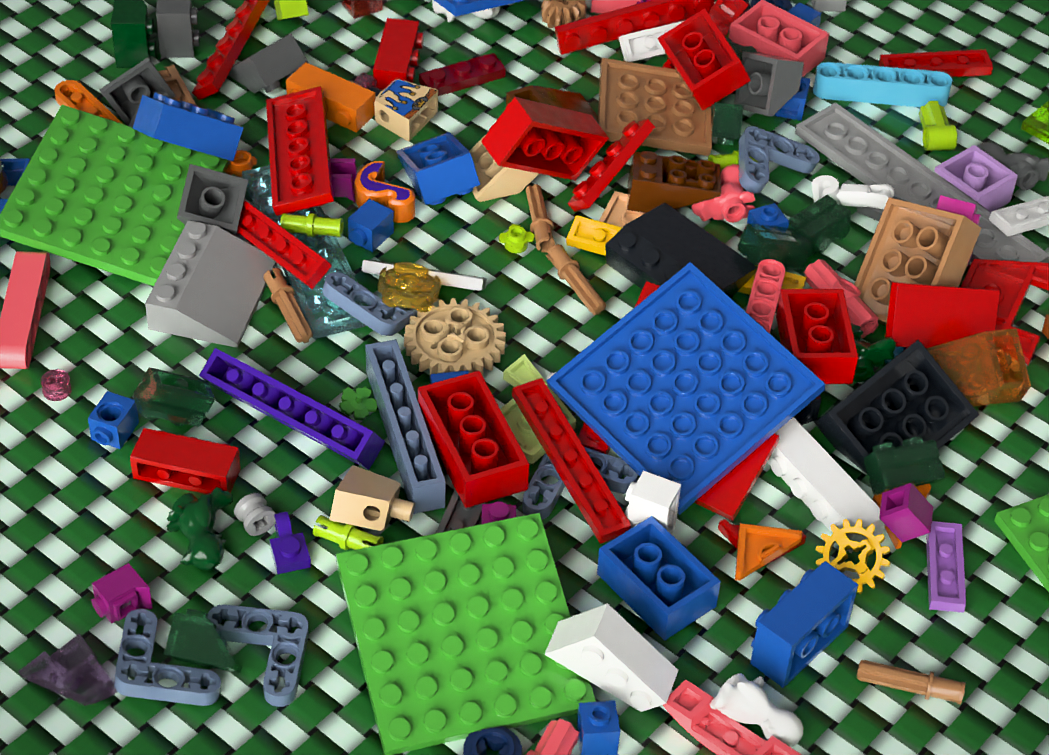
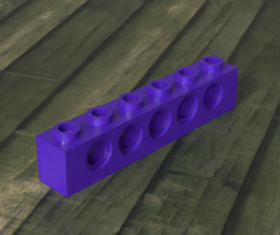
[199,348,385,470]

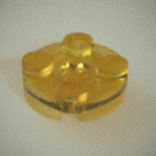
[378,262,441,312]

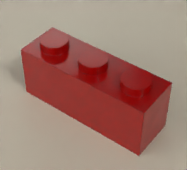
[373,18,424,90]
[130,428,241,494]

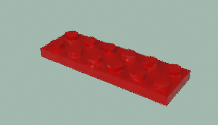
[266,86,334,216]

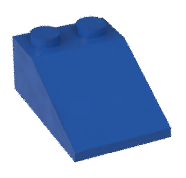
[396,132,480,205]

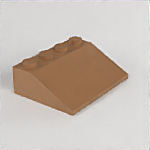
[854,197,982,326]

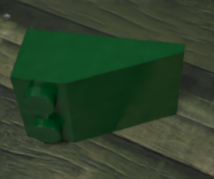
[111,0,156,68]

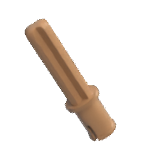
[525,184,555,253]
[546,244,606,315]
[263,268,313,344]
[857,660,966,705]

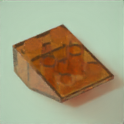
[926,328,1031,406]

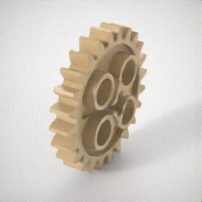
[404,298,506,376]

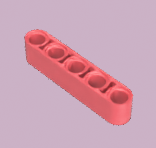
[0,251,50,369]
[746,259,785,333]

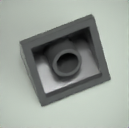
[177,164,248,234]

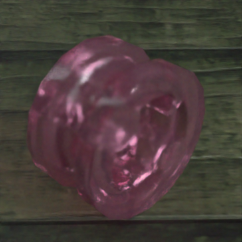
[41,369,72,401]

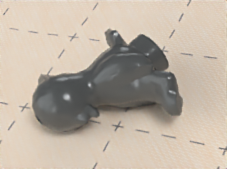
[977,142,1049,190]

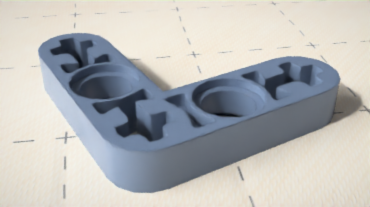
[739,126,820,194]
[322,272,437,336]
[522,447,638,520]
[207,605,309,707]
[114,609,221,706]

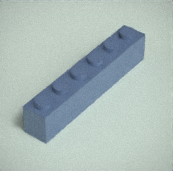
[365,339,446,514]

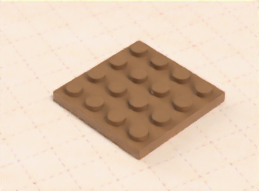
[598,58,712,156]

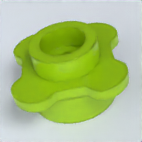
[499,224,534,253]

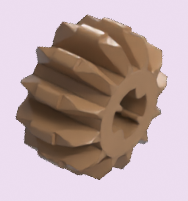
[541,0,586,28]

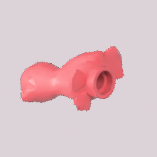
[691,164,756,222]

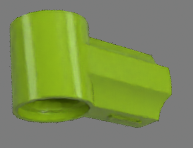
[919,101,957,151]

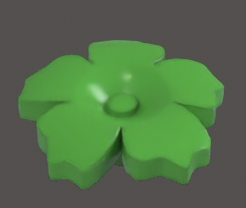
[339,386,378,421]

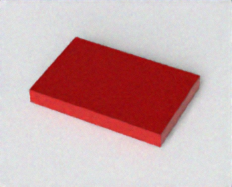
[694,433,780,521]

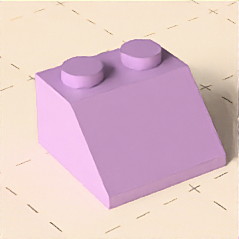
[934,145,1018,212]

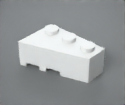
[545,603,678,712]

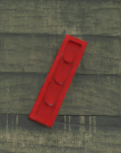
[879,49,993,78]
[567,119,655,212]

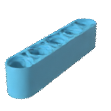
[813,62,953,107]

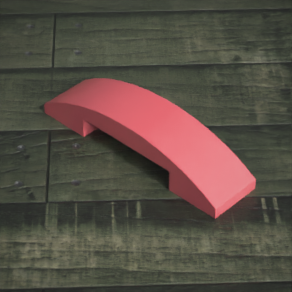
[663,679,802,755]

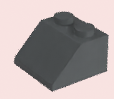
[156,0,200,58]
[228,33,308,93]
[733,51,804,116]

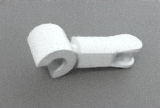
[812,175,895,211]

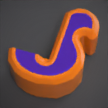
[355,161,415,223]

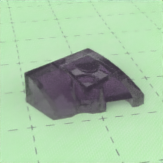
[18,634,117,706]

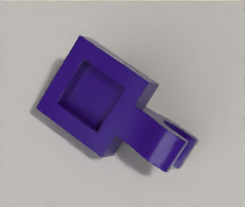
[269,511,311,574]

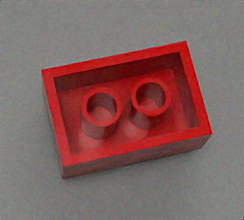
[657,8,751,111]
[776,289,858,384]

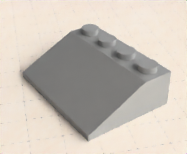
[145,220,277,348]

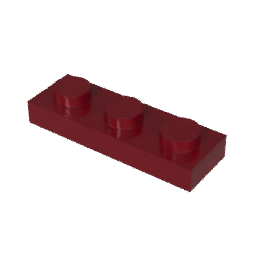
[419,53,506,96]

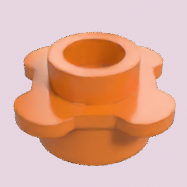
[225,150,257,177]

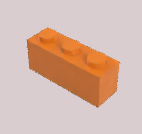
[286,62,375,133]

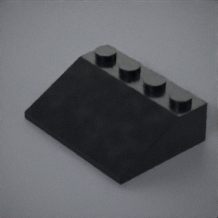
[605,203,758,298]
[814,340,979,491]

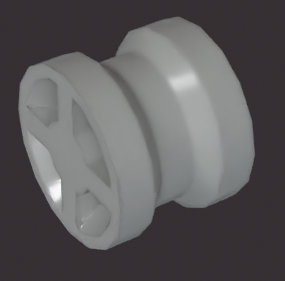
[234,493,276,536]

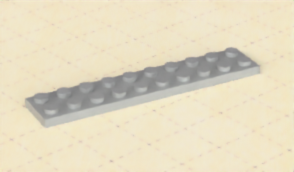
[795,103,1049,263]

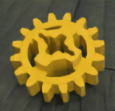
[816,519,891,594]

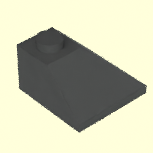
[100,58,176,126]

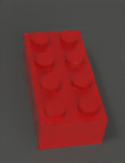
[481,97,609,181]
[418,370,529,508]

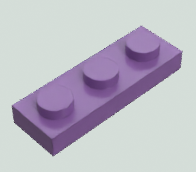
[926,521,966,613]

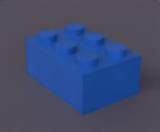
[133,92,243,161]
[597,516,721,641]
[750,561,858,688]

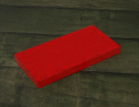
[885,282,1000,352]

